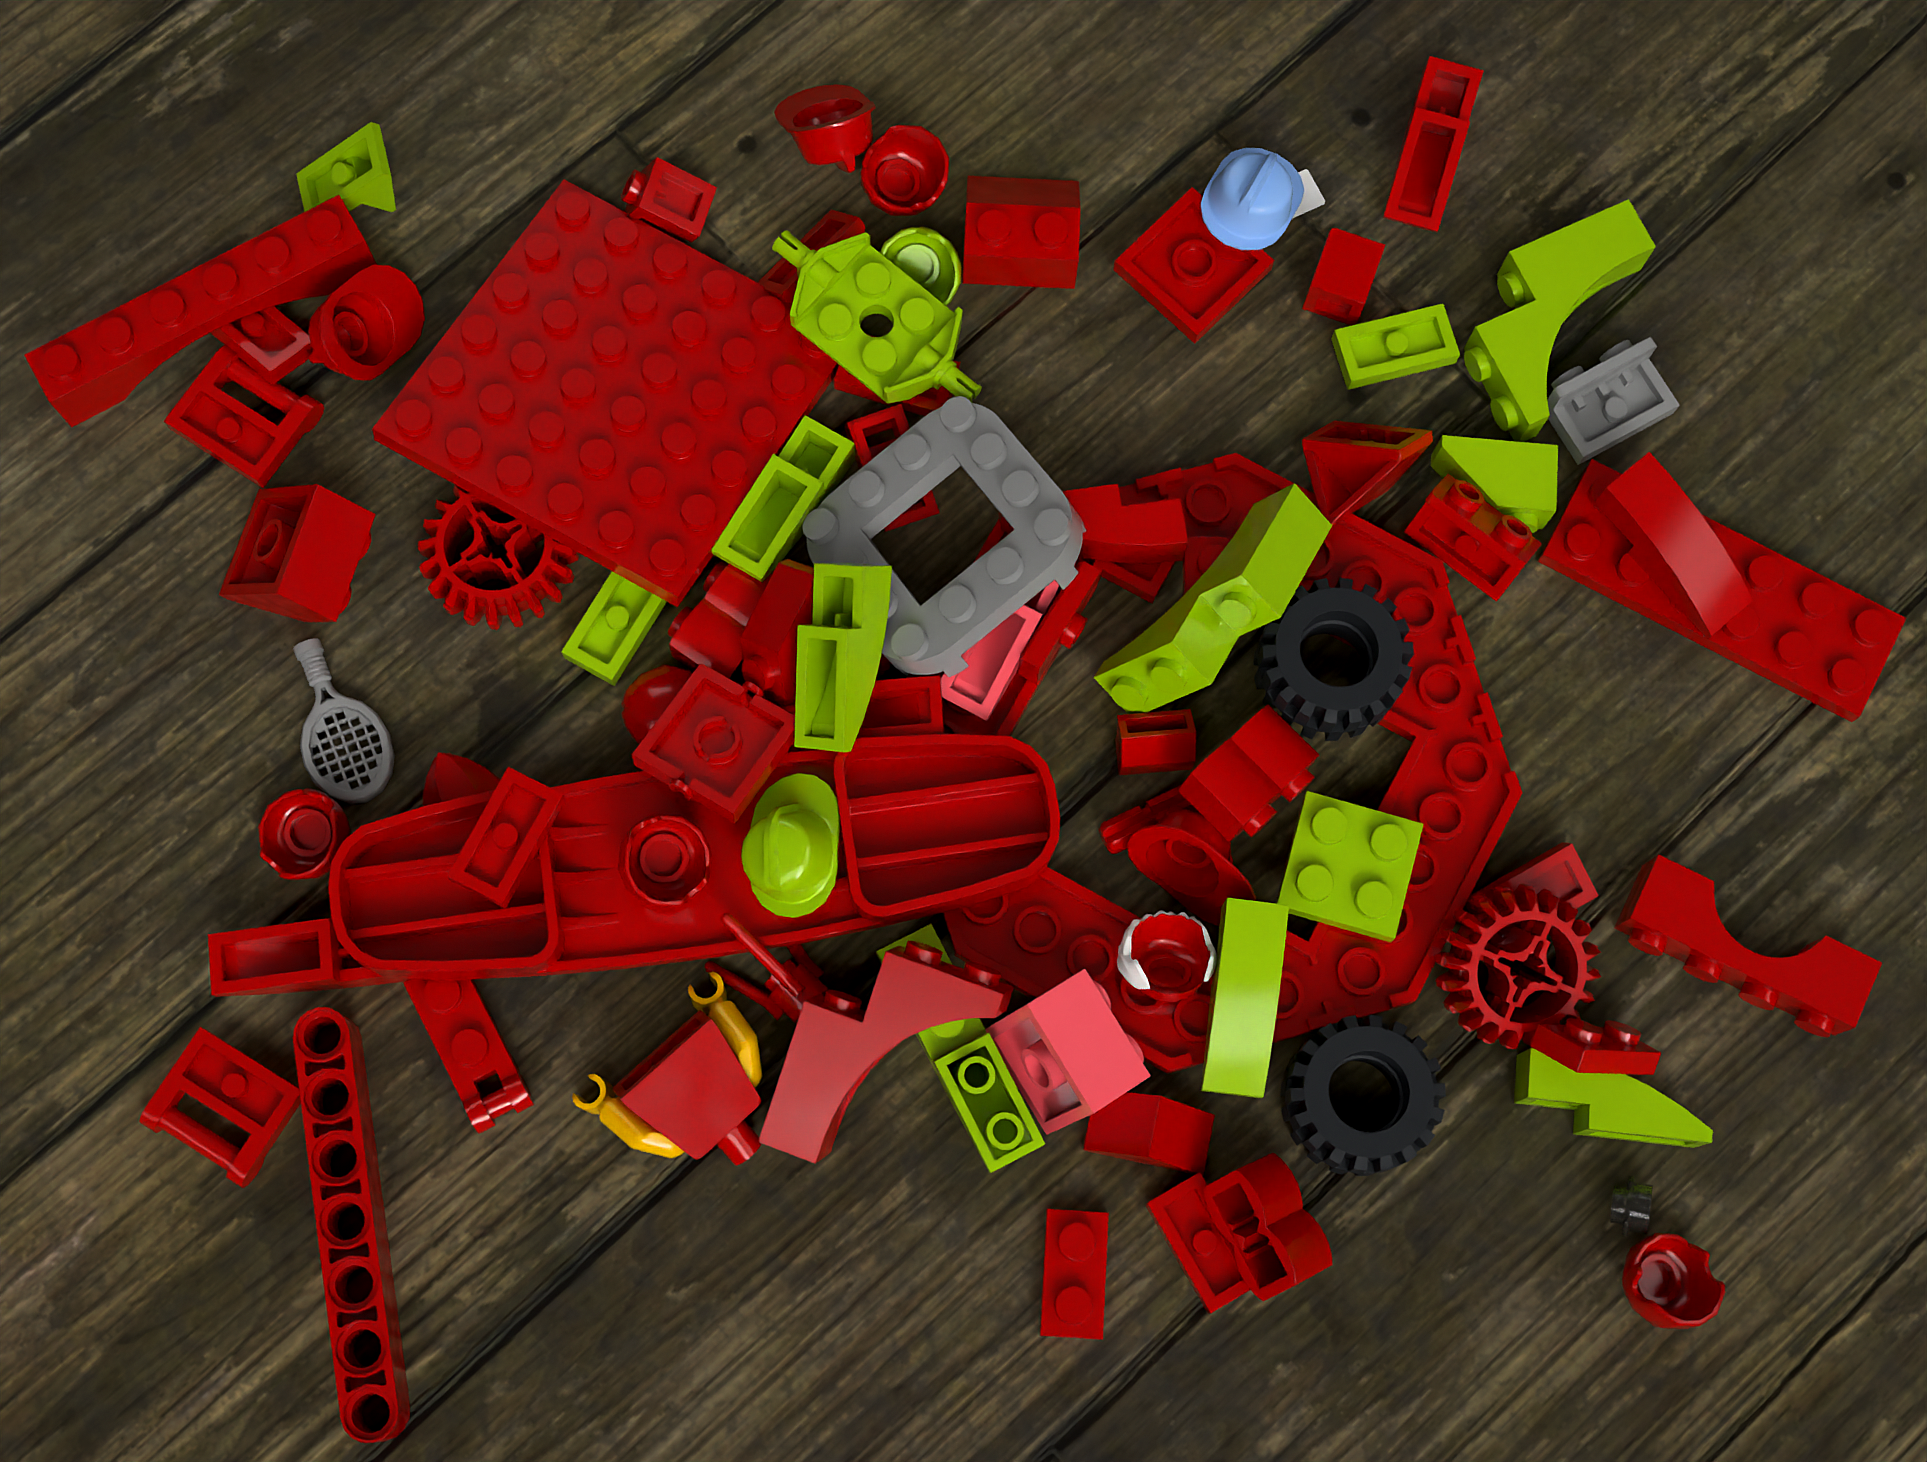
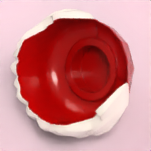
[1117,910,1217,1002]

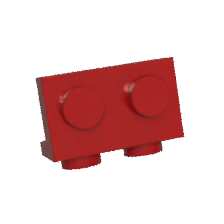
[1404,473,1542,602]

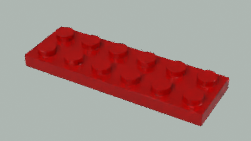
[1537,459,1907,722]

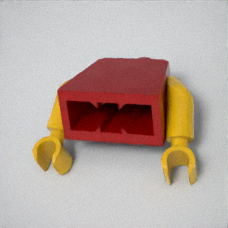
[572,972,762,1165]

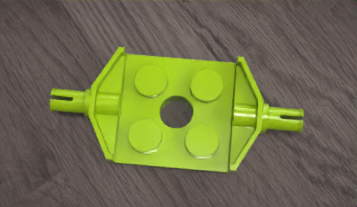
[772,230,982,404]

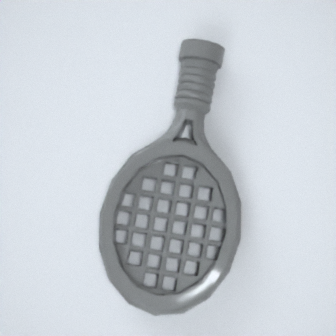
[293,638,395,805]

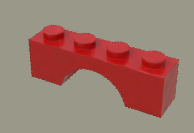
[1614,854,1882,1037]

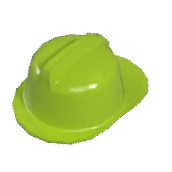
[741,773,840,918]

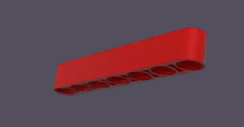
[293,1007,410,1443]

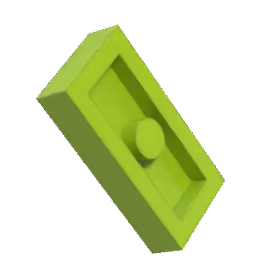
[1331,303,1460,390]
[561,572,667,686]

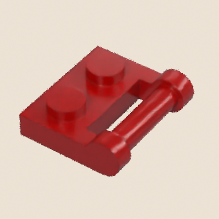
[164,345,324,488]
[139,1027,301,1188]

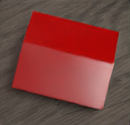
[1115,709,1196,776]

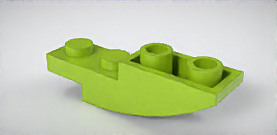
[876,924,1045,1173]

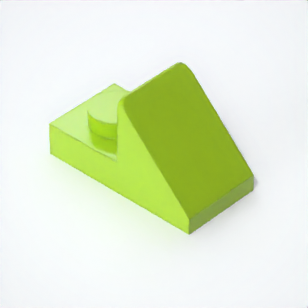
[296,122,396,212]

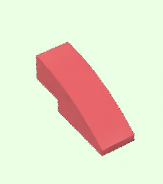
[941,564,1076,721]

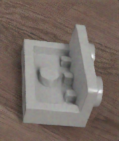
[1547,337,1680,465]

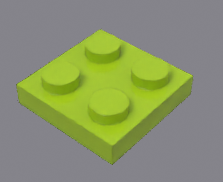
[1275,791,1424,943]

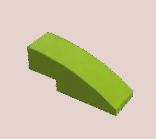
[711,415,855,583]
[794,562,892,752]
[1201,897,1289,1098]
[1514,1048,1713,1148]

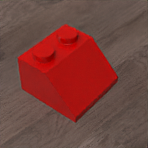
[963,176,1081,289]
[219,484,376,622]

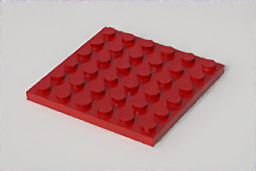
[372,179,839,607]

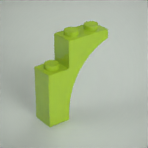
[1464,199,1656,442]
[1094,483,1332,714]

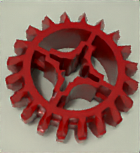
[418,484,579,631]
[1434,883,1601,1049]

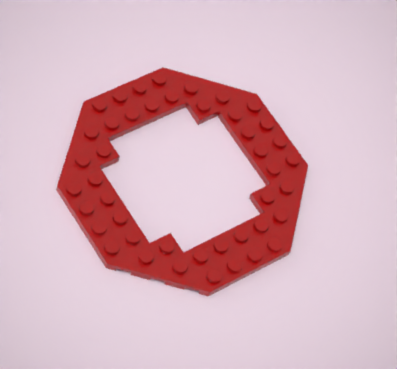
[906,453,1522,1074]

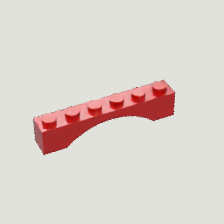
[24,195,377,427]

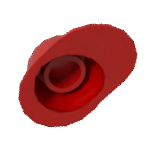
[774,84,876,174]
[307,265,425,381]
[1127,805,1256,926]

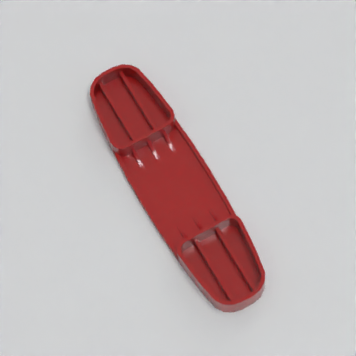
[328,734,1060,980]

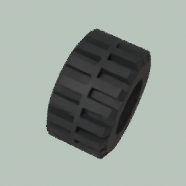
[1253,578,1414,741]
[1280,1015,1446,1176]

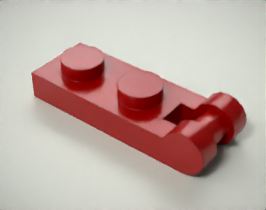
[403,979,535,1134]

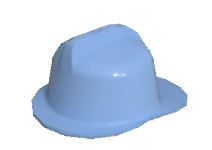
[1200,148,1304,250]

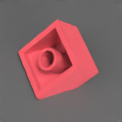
[985,969,1151,1135]

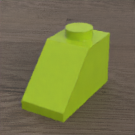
[1431,435,1558,533]

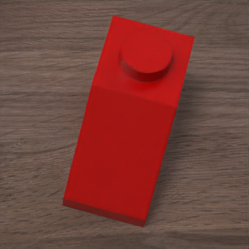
[740,559,814,707]

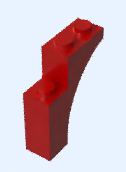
[758,941,1014,1164]

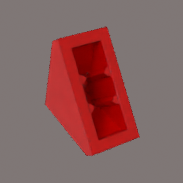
[1083,1092,1215,1176]

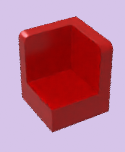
[1302,228,1385,326]

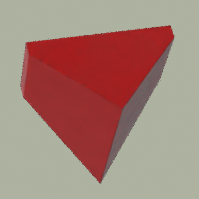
[1302,421,1433,525]

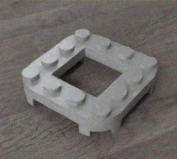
[802,396,1086,677]

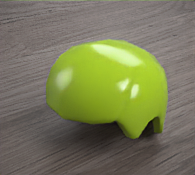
[880,227,962,306]

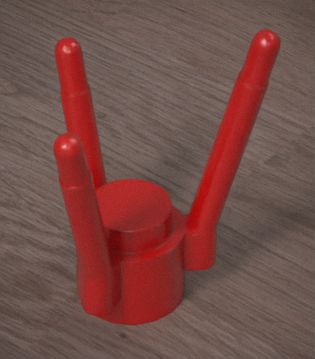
[704,913,828,1023]

